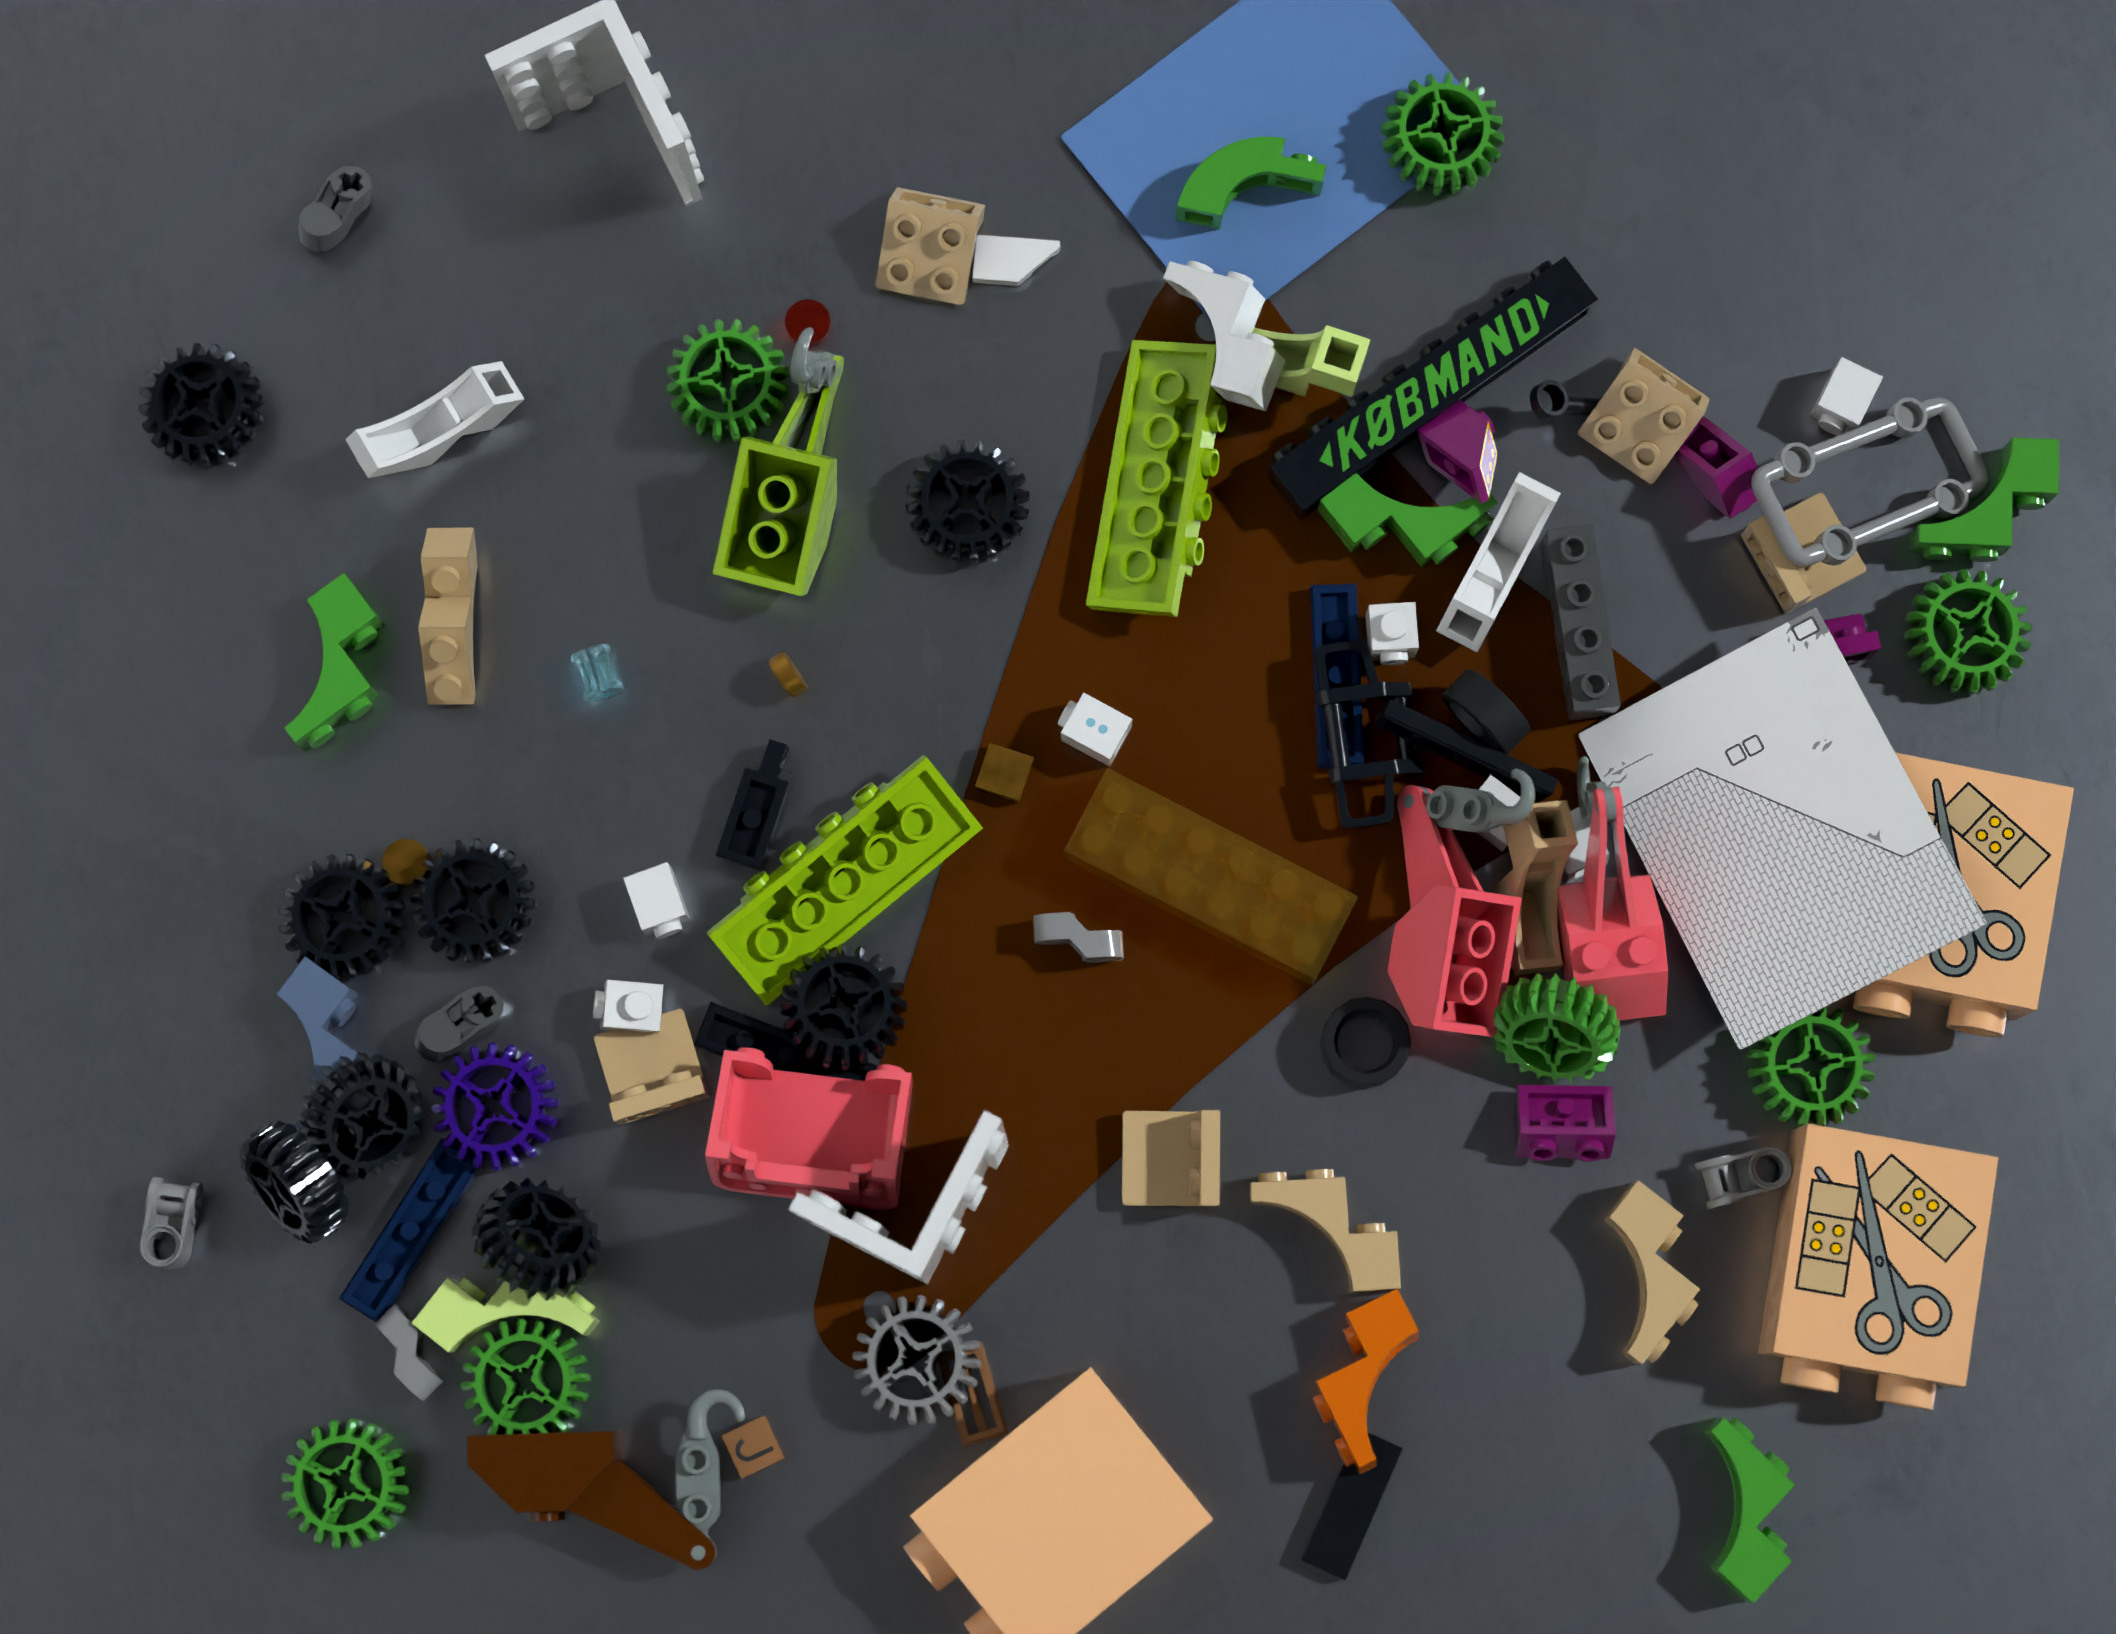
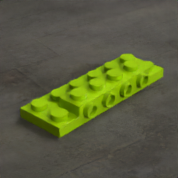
[1086,340,1227,617]
[706,755,983,1006]

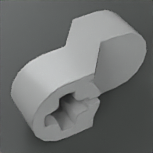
[1033,912,1124,963]
[375,1304,443,1401]

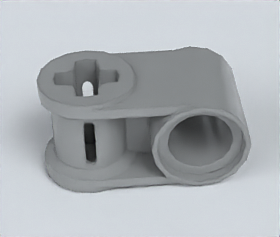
[1695,1147,1792,1210]
[140,1176,204,1271]

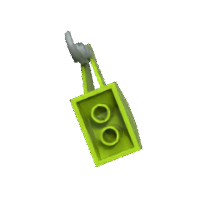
[712,327,844,596]

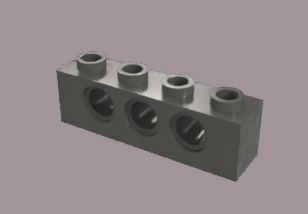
[1541,524,1621,721]

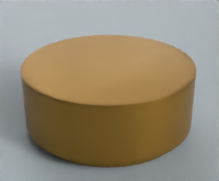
[769,651,809,698]
[382,839,431,887]

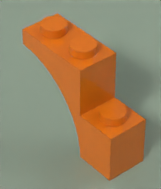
[1312,1289,1419,1474]

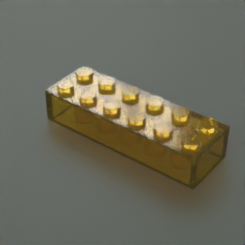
[1064,768,1359,986]

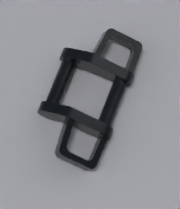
[1314,640,1425,830]

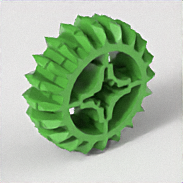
[1381,71,1505,196]
[666,319,790,442]
[1904,569,2032,695]
[1493,973,1621,1084]
[1747,1006,1876,1128]
[460,1317,591,1435]
[280,1419,411,1549]

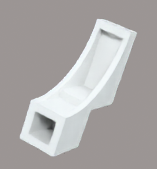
[1163,261,1286,411]
[345,361,524,478]
[1436,472,1561,652]

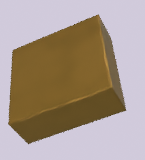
[975,743,1034,803]

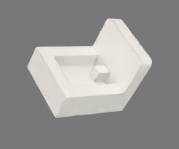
[593,980,664,1033]

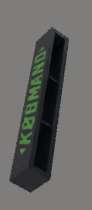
[1268,256,1598,520]

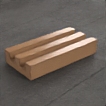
[937,1342,1009,1447]

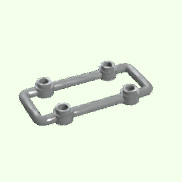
[1751,397,1990,567]

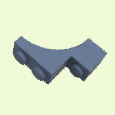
[277,957,358,1132]

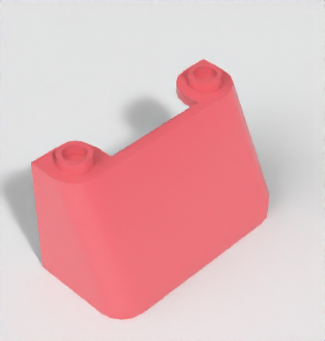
[705,1047,913,1210]

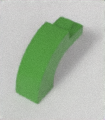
[1176,137,1326,229]

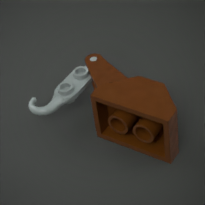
[467,1389,745,1570]

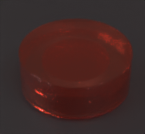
[785,299,831,348]

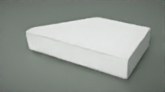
[972,235,1060,286]

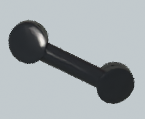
[1530,380,1602,422]

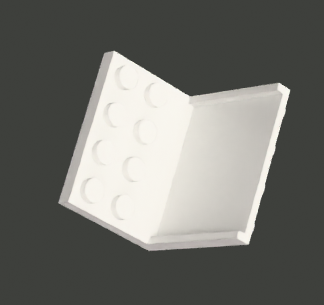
[485,0,705,206]
[789,1110,1009,1285]

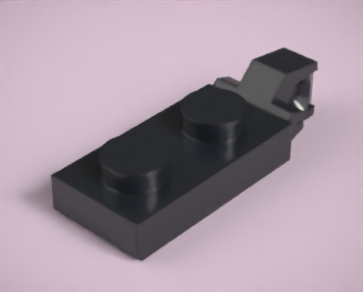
[716,739,792,872]

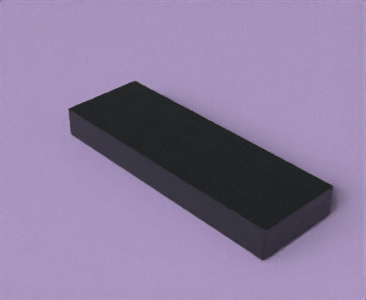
[1301,1432,1403,1581]

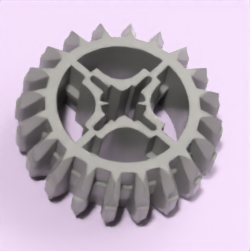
[852,1295,982,1425]

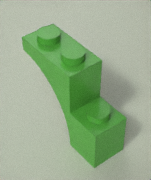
[1910,437,2059,562]
[1317,472,1498,568]
[284,573,384,750]
[1704,1417,1795,1603]

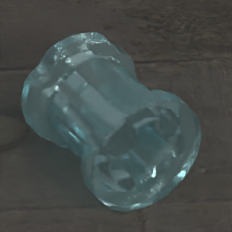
[570,644,624,702]

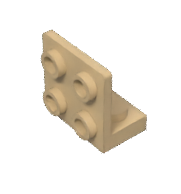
[876,187,985,305]
[1578,347,1710,484]
[1741,492,1866,615]
[594,1009,710,1126]
[1122,1110,1220,1207]

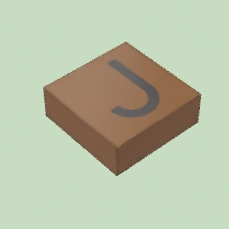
[721,1415,785,1479]

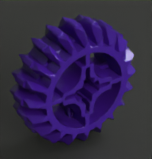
[430,1043,559,1171]

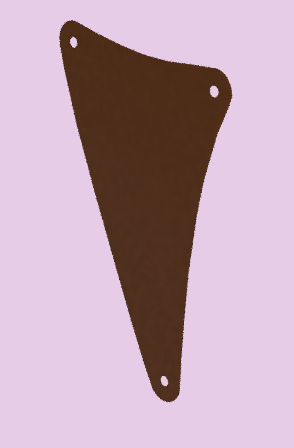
[814,282,1663,1374]

